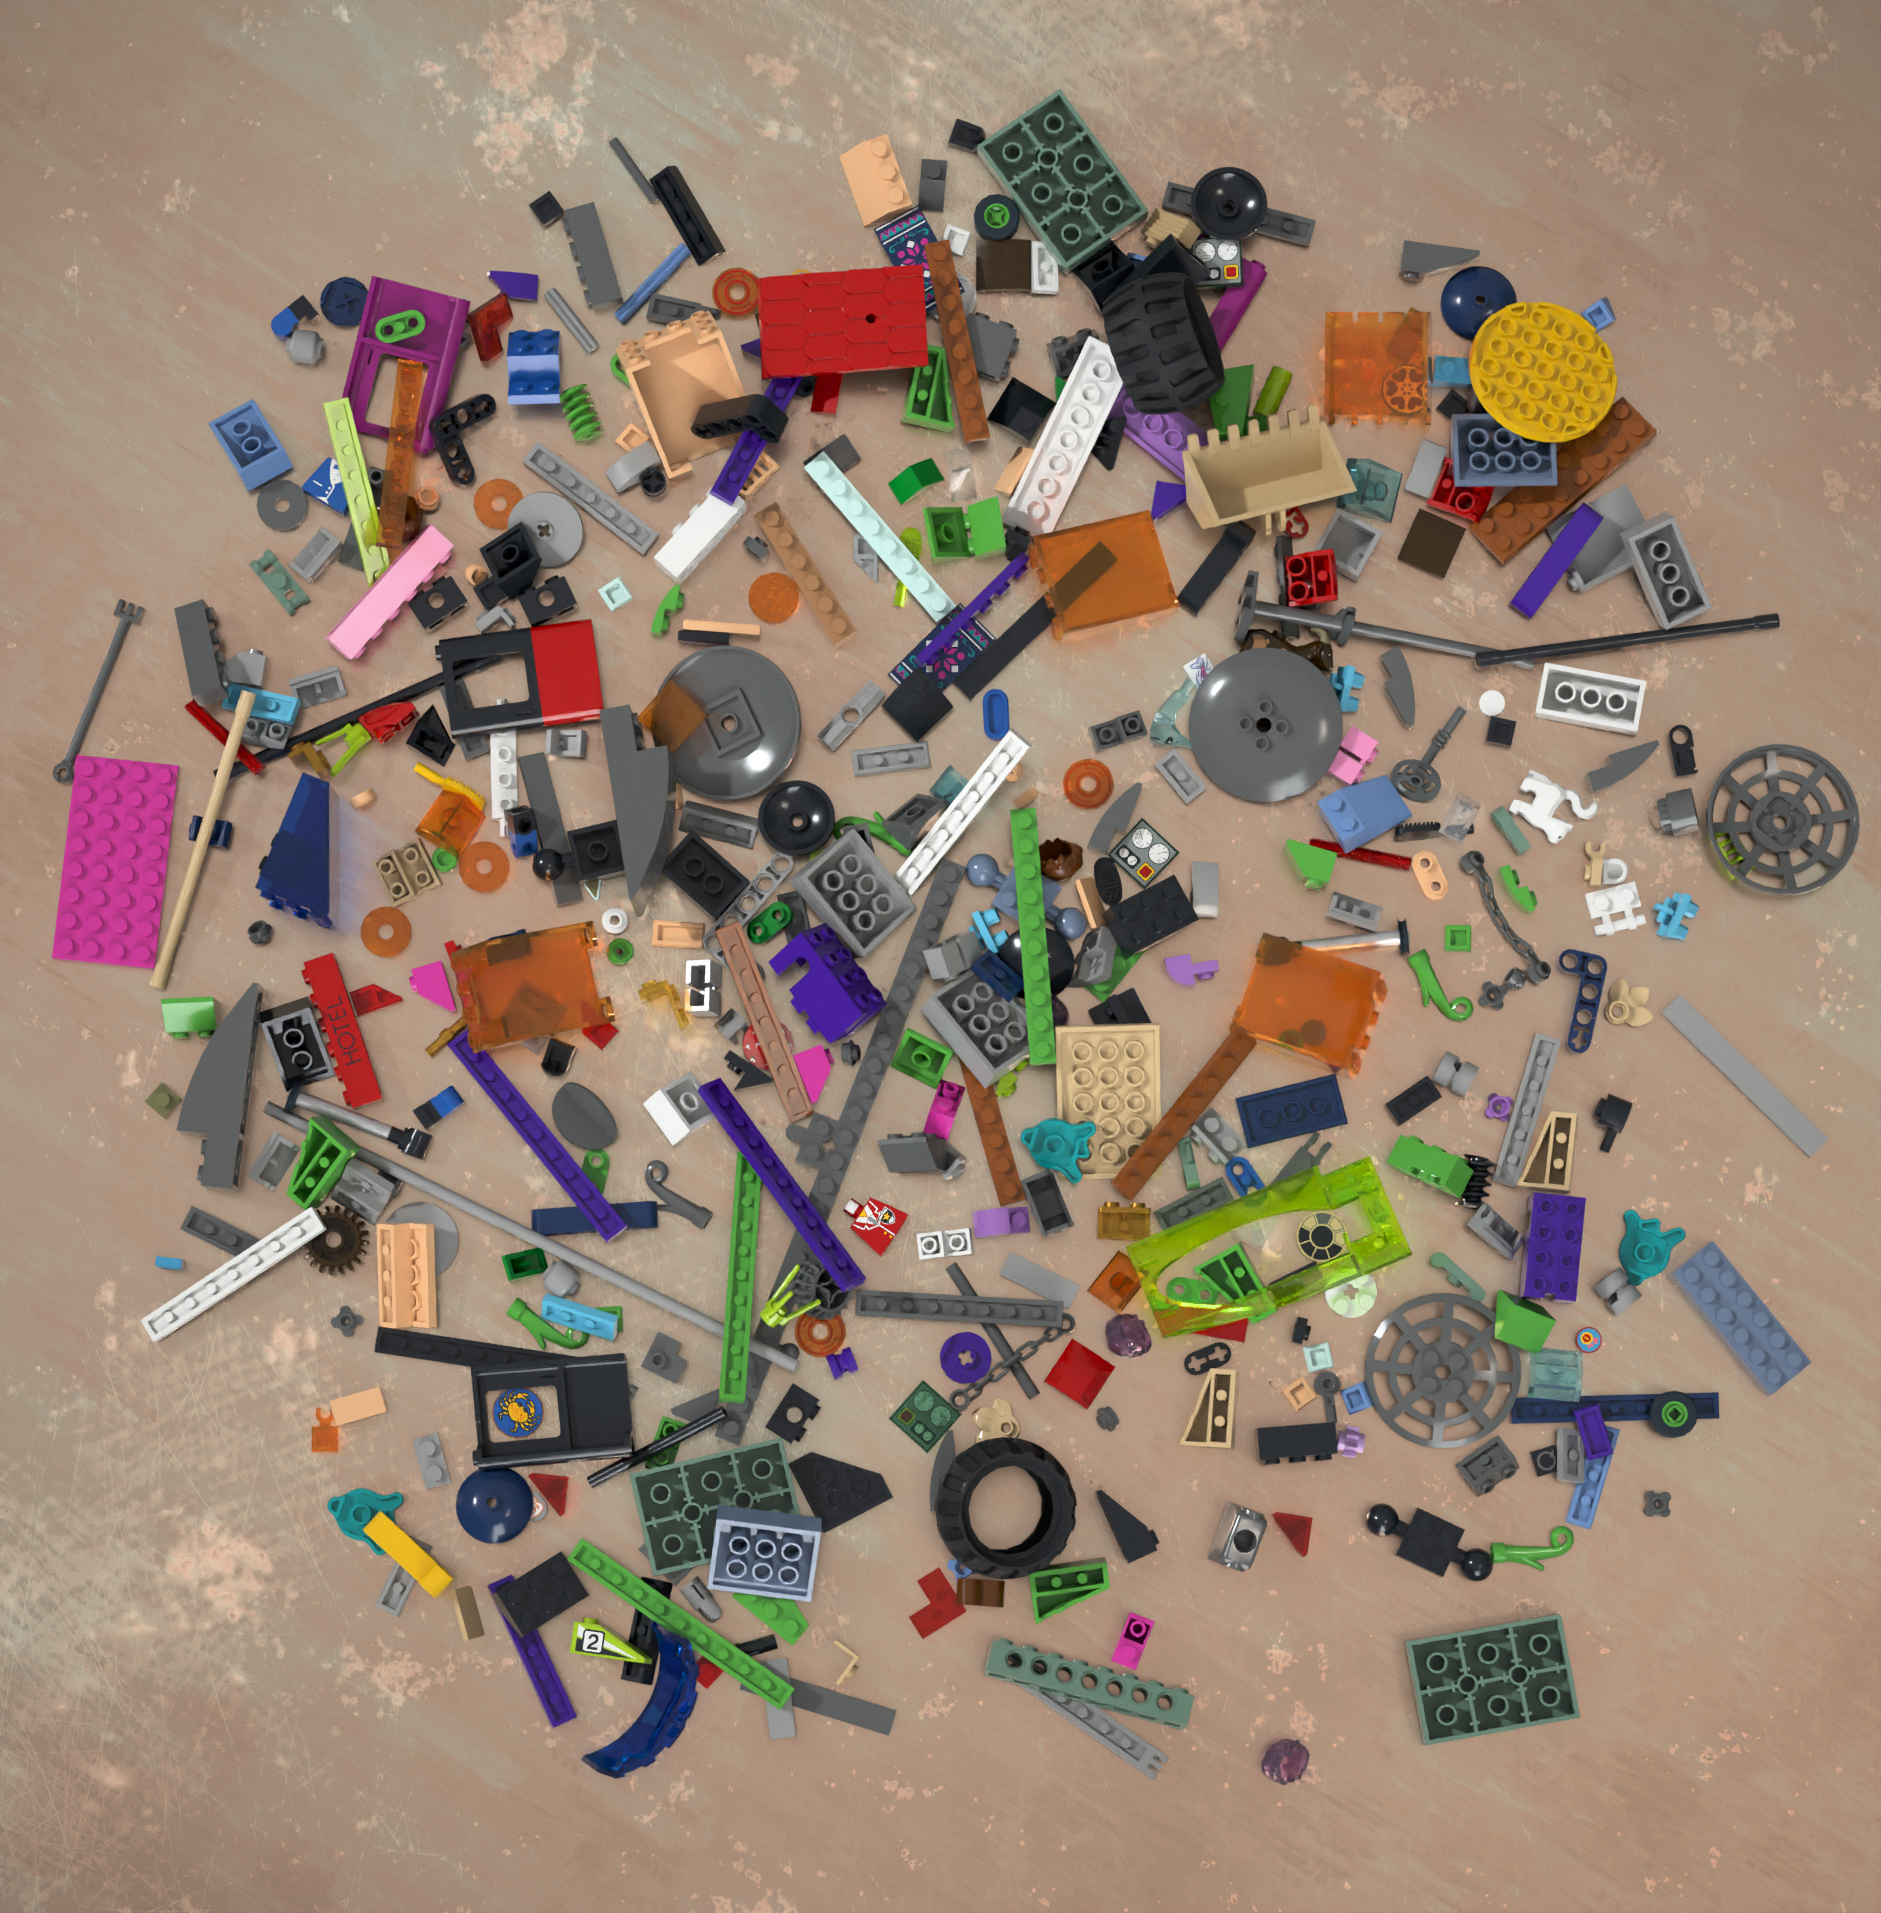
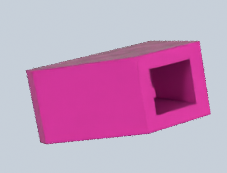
[923,1079,965,1141]
[1110,1612,1155,1670]

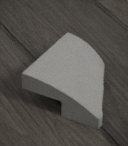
[1067,926,1117,987]

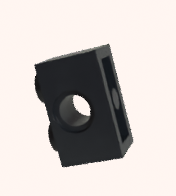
[518,575,578,627]
[408,576,469,633]
[765,1383,821,1444]

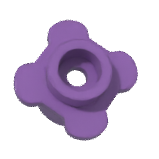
[1485,1093,1513,1121]

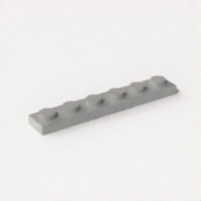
[522,441,659,555]
[1492,1033,1561,1188]

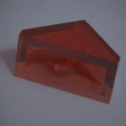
[528,1473,570,1517]
[1271,1512,1313,1557]

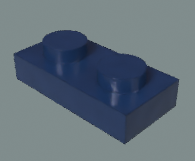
[970,949,1024,1003]

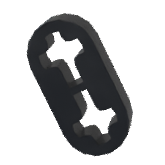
[1184,1342,1231,1376]

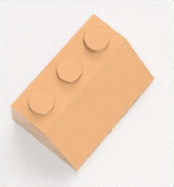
[839,134,912,228]

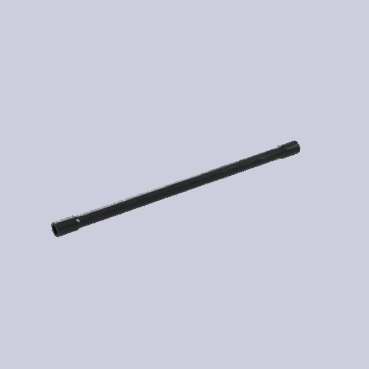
[1475,613,1780,668]
[213,655,501,781]

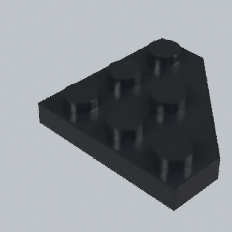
[788,1452,893,1533]

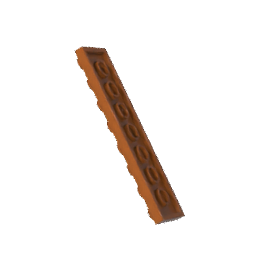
[1469,396,1657,565]

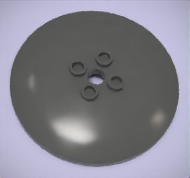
[652,646,801,800]
[1189,648,1343,802]

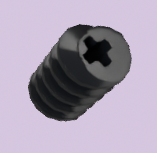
[1454,1154,1496,1210]

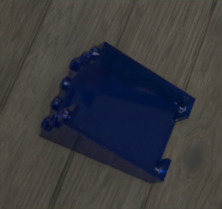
[255,772,340,930]

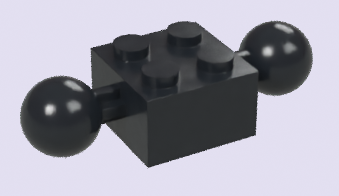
[532,820,625,885]
[1365,1503,1493,1582]

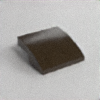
[976,239,1031,293]
[1398,508,1466,578]

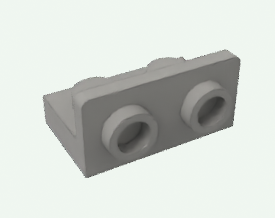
[1189,1107,1247,1166]

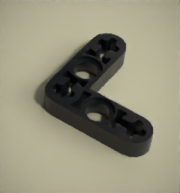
[429,394,496,485]

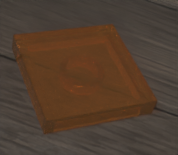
[638,680,709,753]

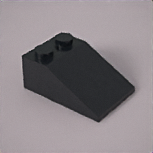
[259,996,335,1091]
[1095,1490,1159,1564]

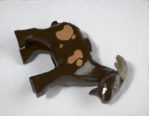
[1236,627,1334,673]

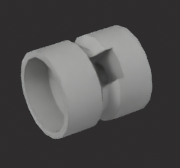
[1432,1051,1479,1097]
[1594,1267,1642,1315]

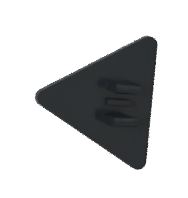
[1091,416,1127,470]

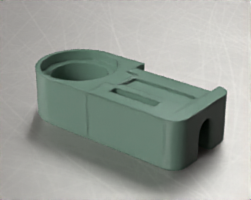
[1491,806,1531,856]
[1177,1137,1200,1190]

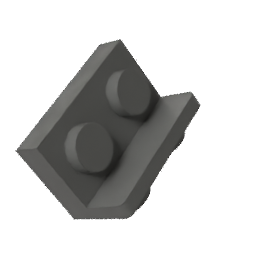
[1046,328,1100,378]
[1456,1435,1520,1497]

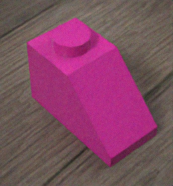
[409,960,457,1013]
[793,1044,834,1106]

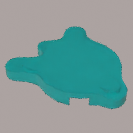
[1021,1118,1096,1184]
[1618,1210,1686,1286]
[327,1488,404,1555]

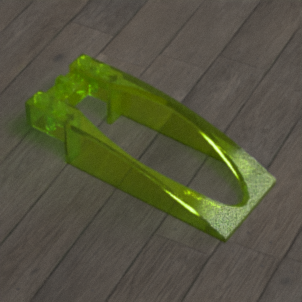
[1126,1156,1412,1338]

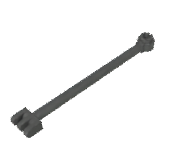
[53,599,144,784]

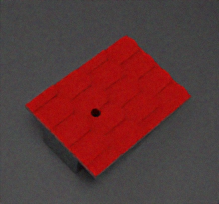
[757,265,929,380]

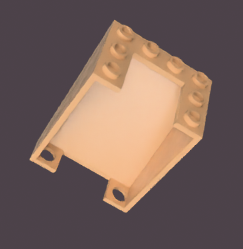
[615,310,746,479]

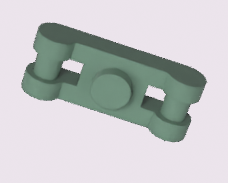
[249,549,310,615]
[1429,1252,1486,1302]

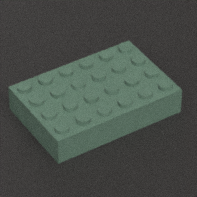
[977,89,1148,275]
[629,1437,800,1577]
[1404,1614,1581,1745]

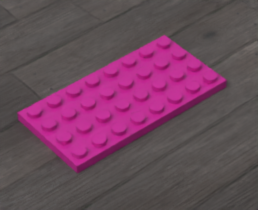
[52,755,179,969]

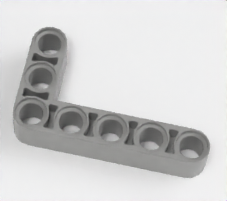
[703,852,794,983]

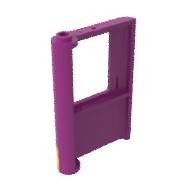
[342,276,471,454]

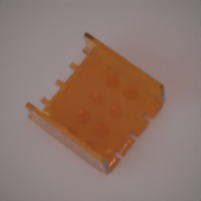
[1324,312,1433,425]

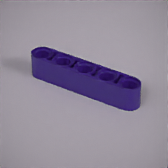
[1510,502,1604,619]

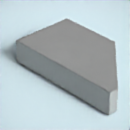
[853,534,879,582]

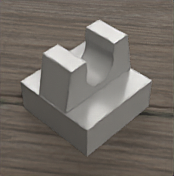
[713,1008,749,1044]

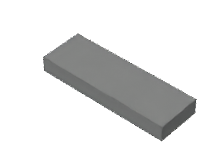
[851,741,931,777]
[999,1252,1080,1310]
[375,1535,433,1617]
[761,1658,796,1740]

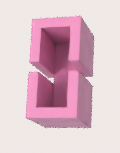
[1326,726,1379,787]

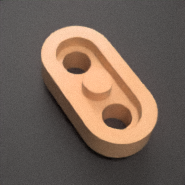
[1411,851,1448,901]

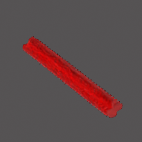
[184,699,265,775]
[1309,837,1412,871]

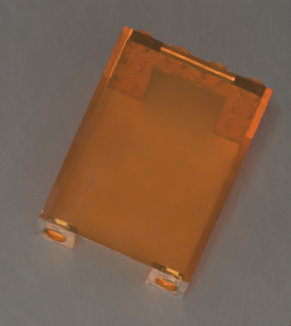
[1028,510,1180,647]
[451,921,616,1054]
[1229,932,1388,1080]

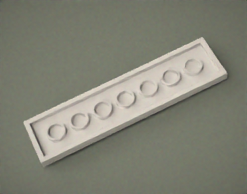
[1002,336,1123,543]

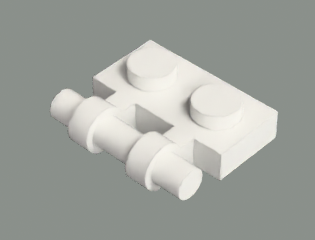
[1584,881,1646,936]

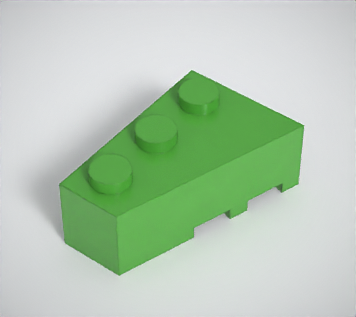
[901,344,955,433]
[1207,364,1255,442]
[286,1115,361,1210]
[1387,1135,1474,1198]
[1193,1243,1279,1324]
[1028,1557,1110,1624]
[732,1592,809,1646]

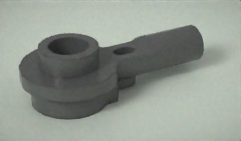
[1314,1371,1340,1423]

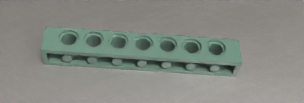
[982,1638,1194,1730]

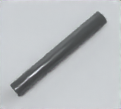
[609,137,660,204]

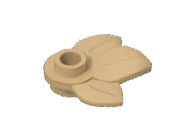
[1605,979,1653,1027]
[972,1397,1021,1443]

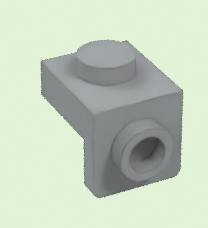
[475,604,516,634]
[545,729,587,758]
[940,1141,968,1180]

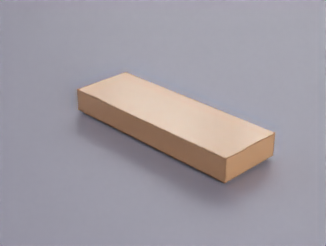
[683,619,761,639]

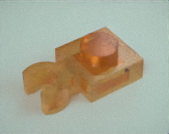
[311,1408,339,1453]

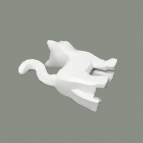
[1508,770,1599,844]

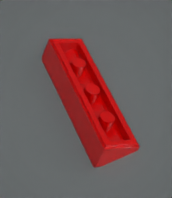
[810,373,843,417]

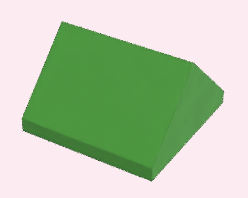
[923,507,971,565]
[890,1028,954,1089]
[1494,1290,1556,1354]

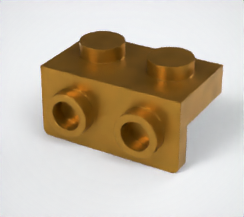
[288,742,331,780]
[1098,1202,1151,1241]

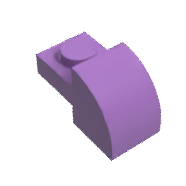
[1164,954,1219,987]
[972,1206,1030,1238]

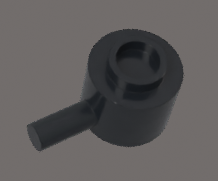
[1594,1093,1633,1153]

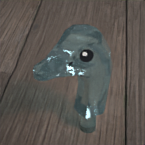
[1150,678,1195,749]

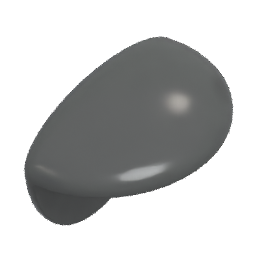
[552,1082,618,1149]

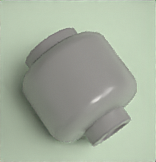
[286,329,324,364]
[541,1260,581,1298]

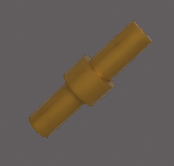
[425,1016,470,1057]

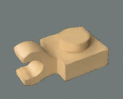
[1584,841,1606,888]

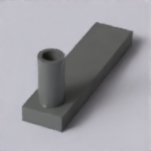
[338,466,396,571]

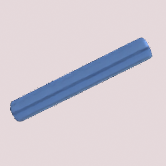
[614,243,691,323]

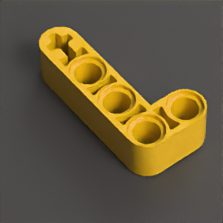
[363,1510,455,1598]

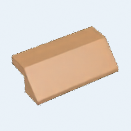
[376,1222,437,1328]

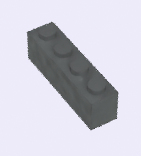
[562,202,623,312]
[174,599,231,707]

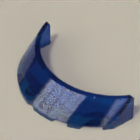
[581,1620,700,1779]

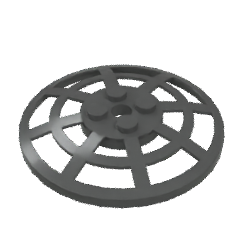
[1706,744,1860,895]
[1365,1293,1521,1448]

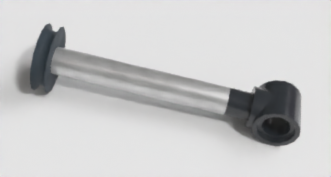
[1260,918,1410,966]
[283,1078,433,1160]

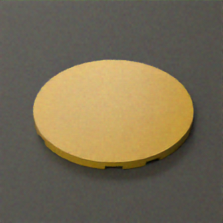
[1468,301,1618,443]

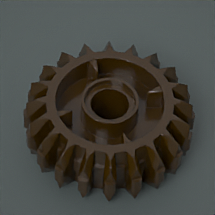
[300,1205,370,1275]

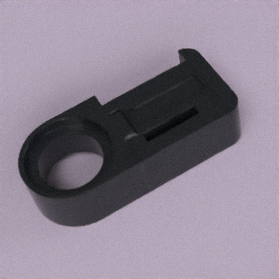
[1668,725,1698,778]

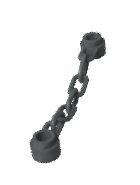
[1461,851,1551,984]
[949,1313,1076,1411]

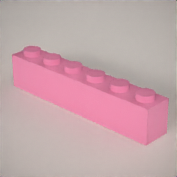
[325,525,454,659]

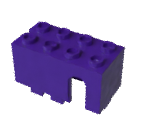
[769,923,887,1044]
[1519,1192,1586,1304]

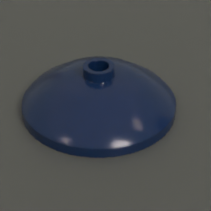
[1440,266,1517,341]
[456,1468,533,1544]

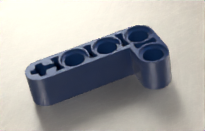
[1557,949,1607,1055]

